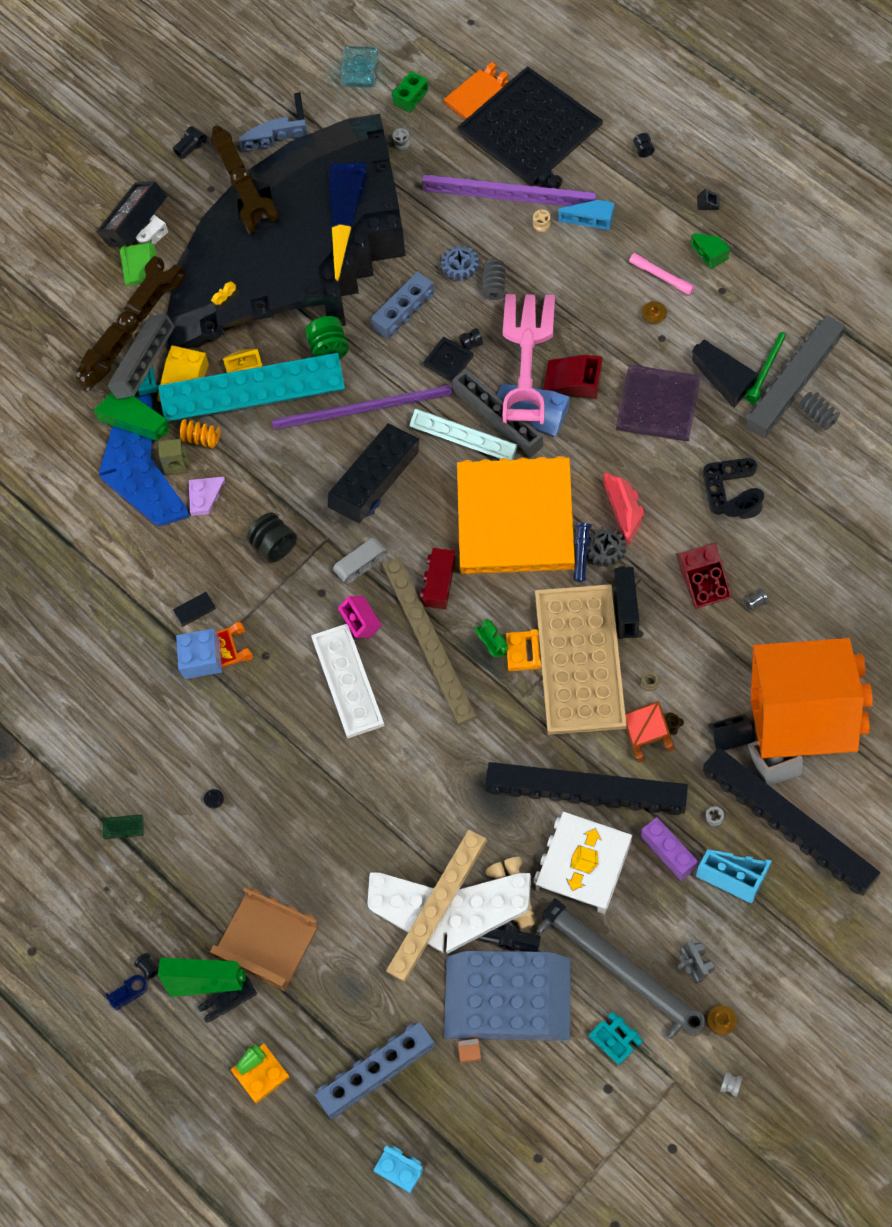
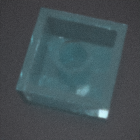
[340,46,379,87]

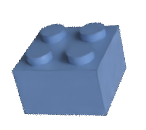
[176,628,222,679]

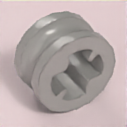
[706,806,724,826]

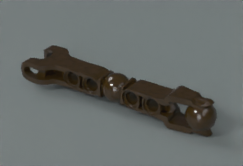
[211,125,280,234]
[75,256,185,391]

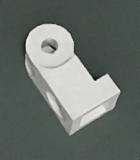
[136,215,168,245]

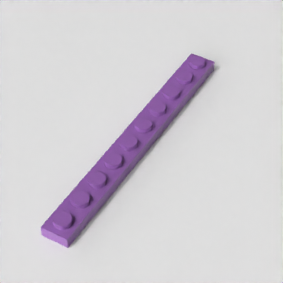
[422,175,596,206]

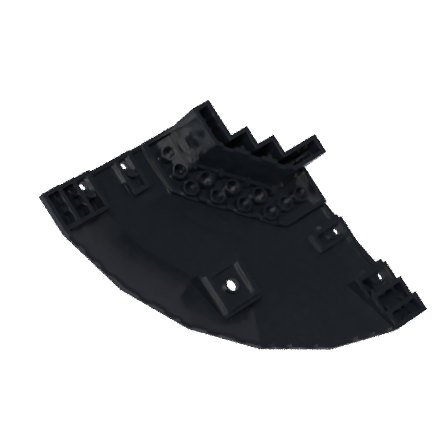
[167,114,406,351]

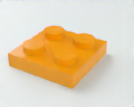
[230,1044,290,1104]

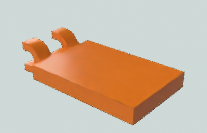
[444,62,509,120]

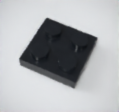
[423,336,474,382]

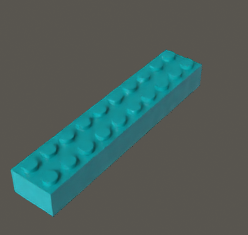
[158,353,345,423]

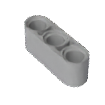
[333,538,388,584]

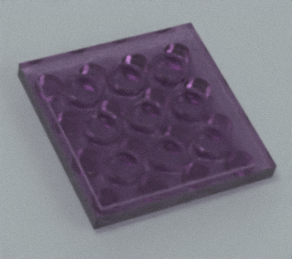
[616,364,701,442]

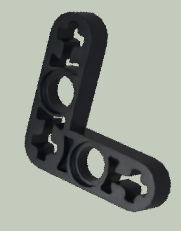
[703,458,757,515]

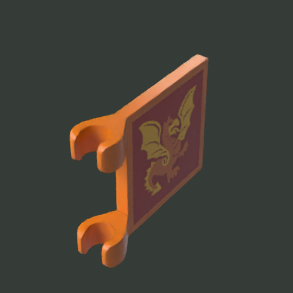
[216,622,253,668]

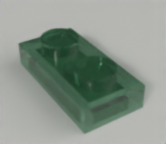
[103,814,144,839]

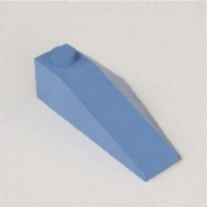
[496,384,570,438]

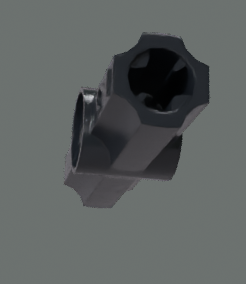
[477,925,541,952]

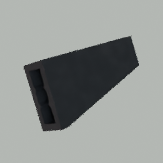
[692,339,758,408]
[614,566,640,639]

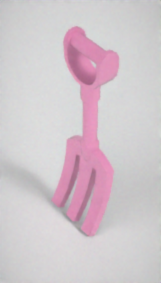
[503,294,555,424]

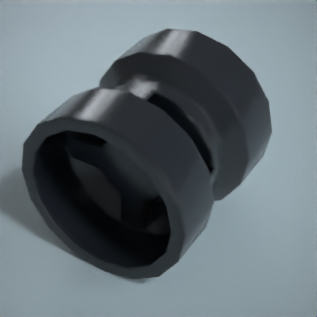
[633,133,655,158]
[538,169,563,189]
[459,328,483,350]

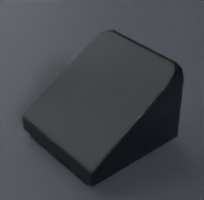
[697,189,719,210]

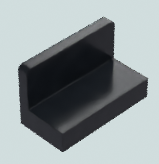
[707,714,755,750]

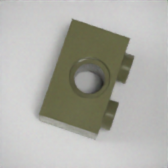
[158,439,190,476]

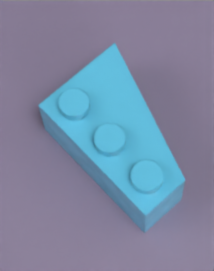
[696,849,772,904]

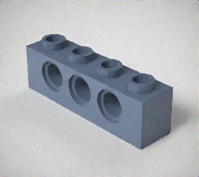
[370,272,434,339]

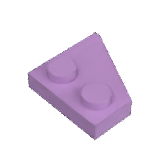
[189,477,225,516]

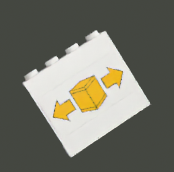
[533,812,632,915]

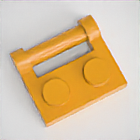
[506,629,542,671]

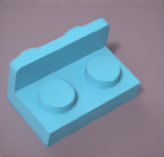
[373,1145,424,1194]

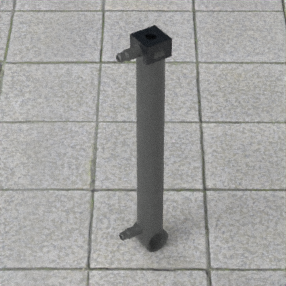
[536,898,705,1039]

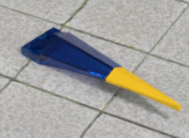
[329,162,367,281]

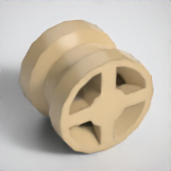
[533,210,551,232]

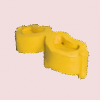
[211,281,236,305]

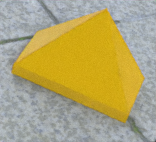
[223,349,262,373]

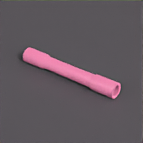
[629,253,695,295]

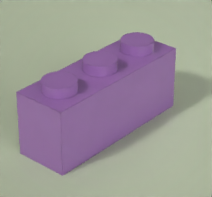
[641,817,698,882]

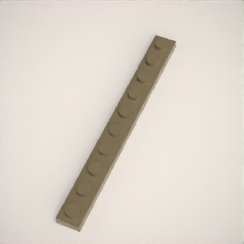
[382,557,476,726]

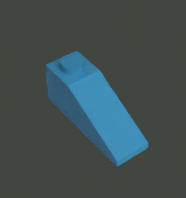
[558,200,614,230]

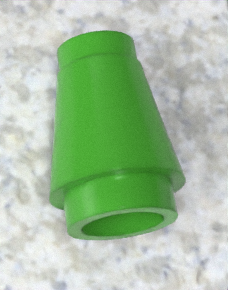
[235,1044,267,1075]

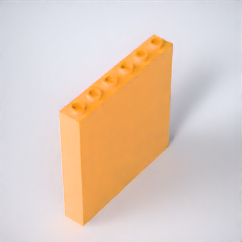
[457,456,575,574]

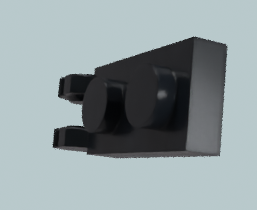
[198,975,257,1023]

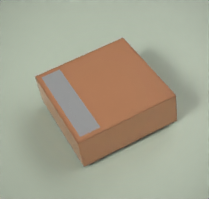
[457,1038,481,1063]

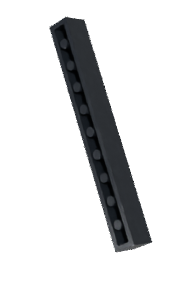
[703,747,881,896]
[485,762,688,815]

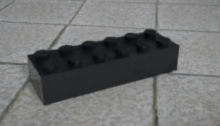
[328,423,419,524]

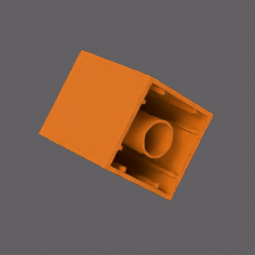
[750,638,873,759]

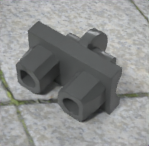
[677,940,715,983]

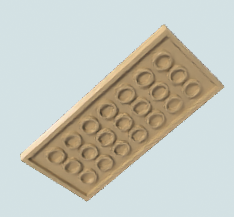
[535,584,626,735]

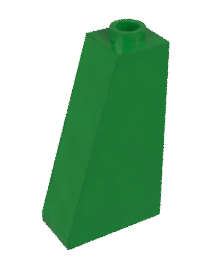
[94,392,170,441]
[158,958,246,997]

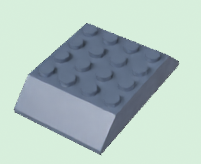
[444,951,570,1041]

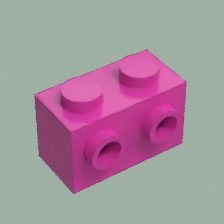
[338,596,382,638]

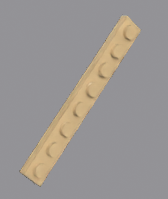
[386,830,487,982]

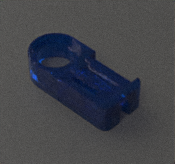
[106,975,148,1011]

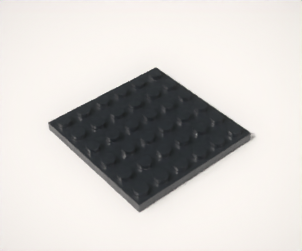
[458,66,603,186]

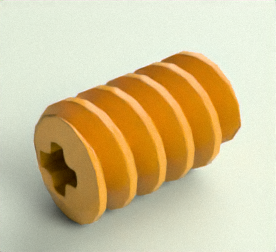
[180,419,221,449]

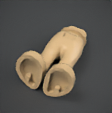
[485,857,535,930]

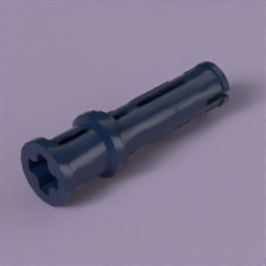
[573,523,592,581]

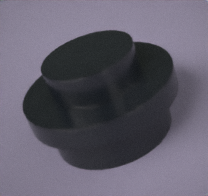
[204,789,224,809]

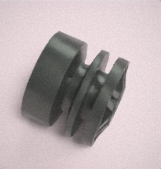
[246,512,297,563]

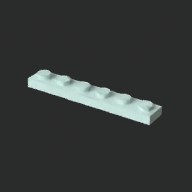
[410,409,518,460]

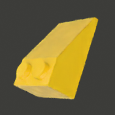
[157,346,209,402]

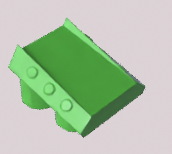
[120,241,157,286]

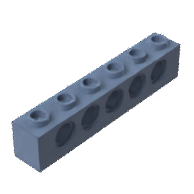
[315,1022,435,1120]

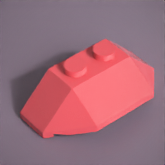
[603,473,644,546]

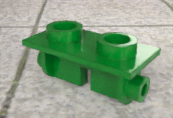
[474,619,509,658]

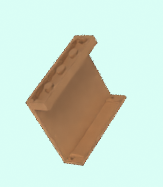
[210,887,319,991]

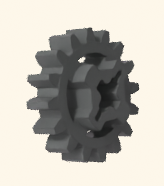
[587,527,626,567]

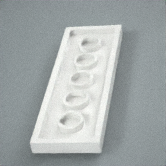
[311,624,384,739]

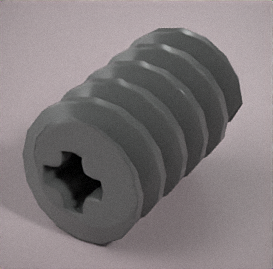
[483,259,506,300]
[799,392,840,430]

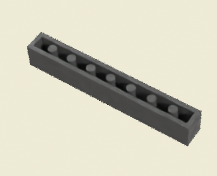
[746,315,845,439]

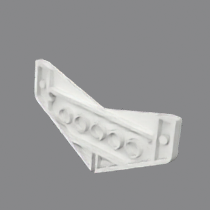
[367,873,531,954]

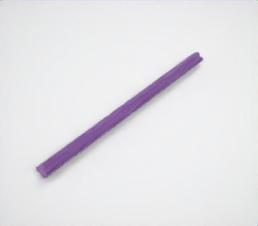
[272,385,452,430]

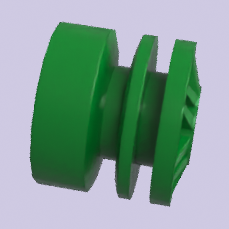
[305,316,349,359]

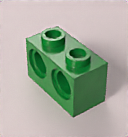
[392,71,429,113]

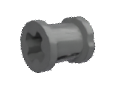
[743,588,769,612]

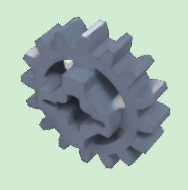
[441,245,479,281]

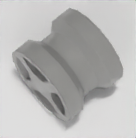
[392,128,410,151]
[720,1071,743,1097]

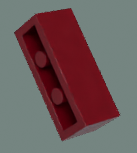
[420,548,456,610]

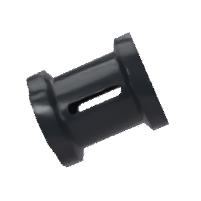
[134,953,159,981]

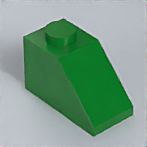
[691,233,730,269]

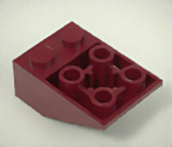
[543,354,603,399]
[676,543,732,609]

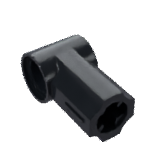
[173,126,207,159]

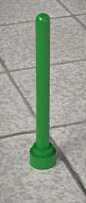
[744,332,786,404]

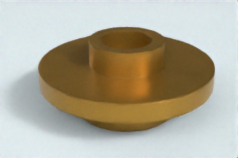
[642,301,667,324]
[707,1005,737,1035]

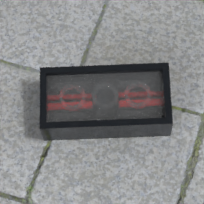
[96,181,168,247]

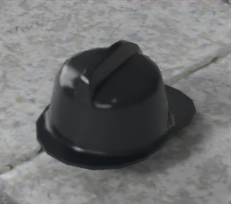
[723,488,764,519]

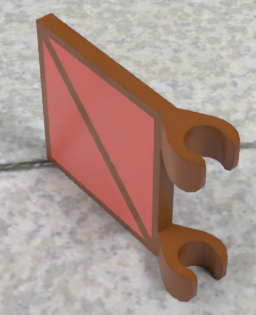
[625,701,675,762]

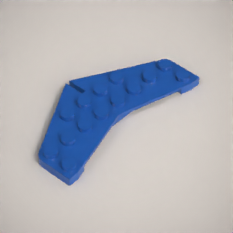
[99,394,189,526]

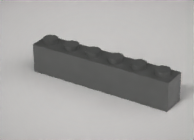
[108,313,175,399]
[452,369,543,458]

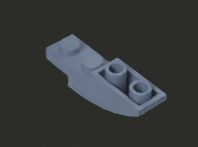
[239,117,308,152]

